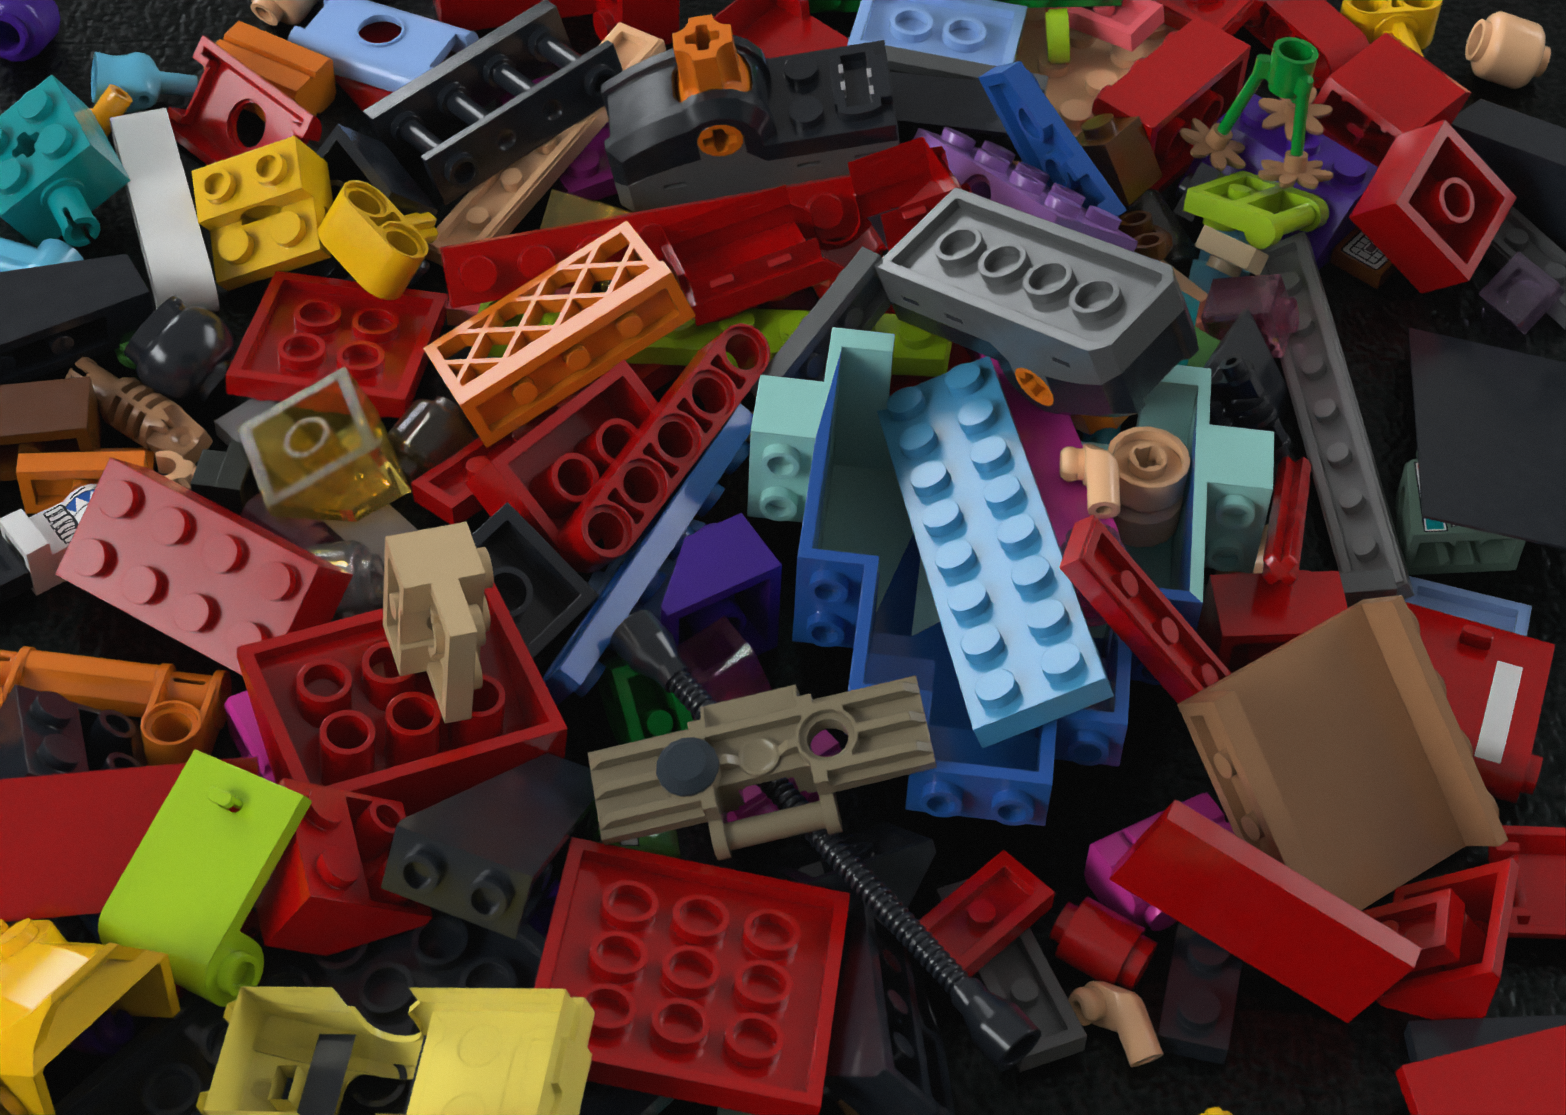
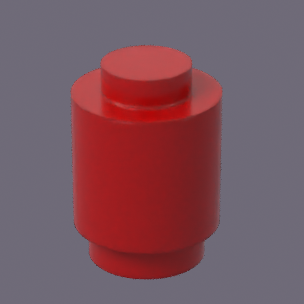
[1049,896,1158,991]

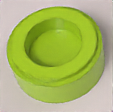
[1045,8,1070,64]

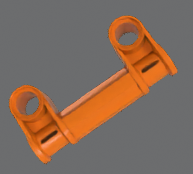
[0,646,232,766]

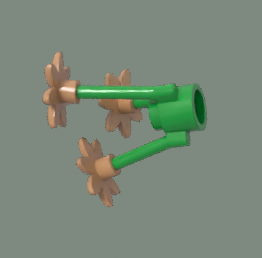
[1179,37,1334,190]

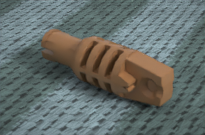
[65,357,213,464]

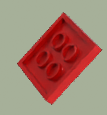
[225,271,448,419]

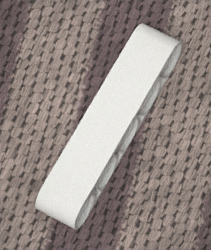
[110,107,220,312]

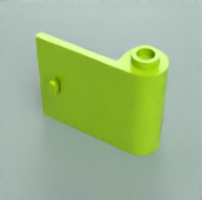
[98,749,312,1007]

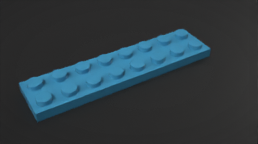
[877,356,1114,749]

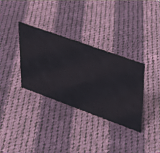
[1408,328,1566,550]

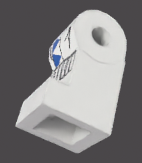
[0,484,97,596]

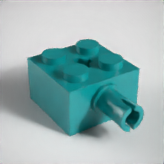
[0,74,131,248]

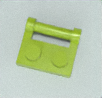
[1183,170,1329,249]

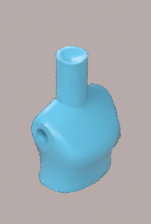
[91,52,198,114]

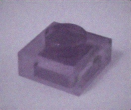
[1479,251,1565,335]

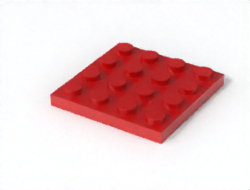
[534,837,850,1115]

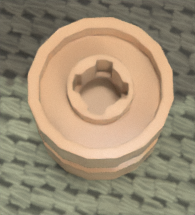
[1107,426,1191,547]

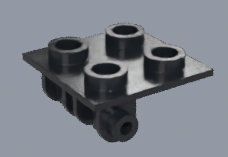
[1203,308,1293,464]

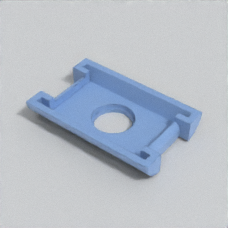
[287,0,479,92]

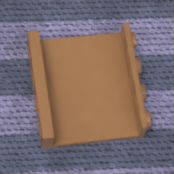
[1177,595,1508,911]

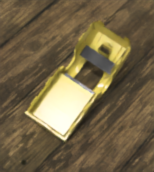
[196,987,595,1115]

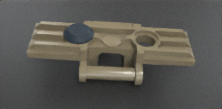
[588,675,937,861]

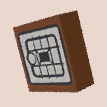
[1330,226,1398,289]

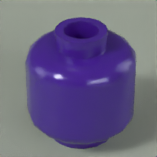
[0,0,61,62]

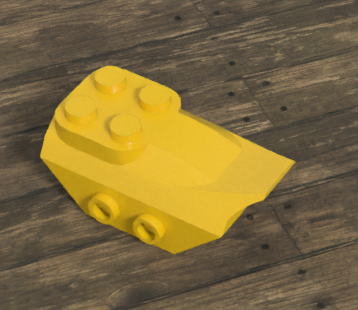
[0,918,181,1115]

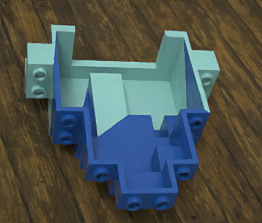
[747,327,1274,826]

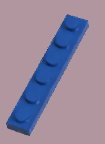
[543,404,753,706]

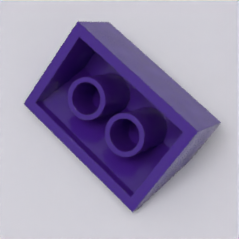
[1175,94,1379,270]

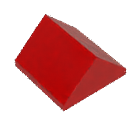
[1376,858,1519,1020]

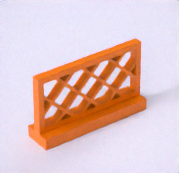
[423,220,696,448]

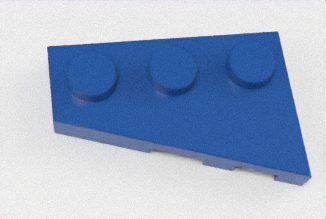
[978,61,1127,217]

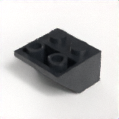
[0,684,147,779]

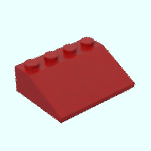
[236,583,568,817]

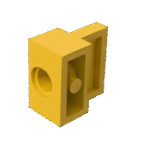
[192,136,333,291]

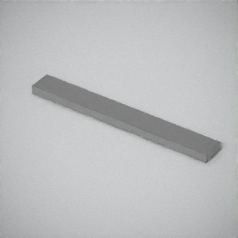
[1257,231,1414,599]

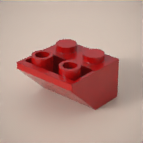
[1312,33,1471,167]
[255,778,432,956]

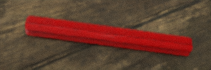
[1262,455,1311,586]

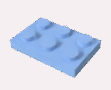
[847,0,1027,66]

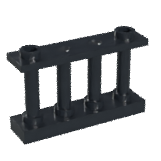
[363,0,623,206]

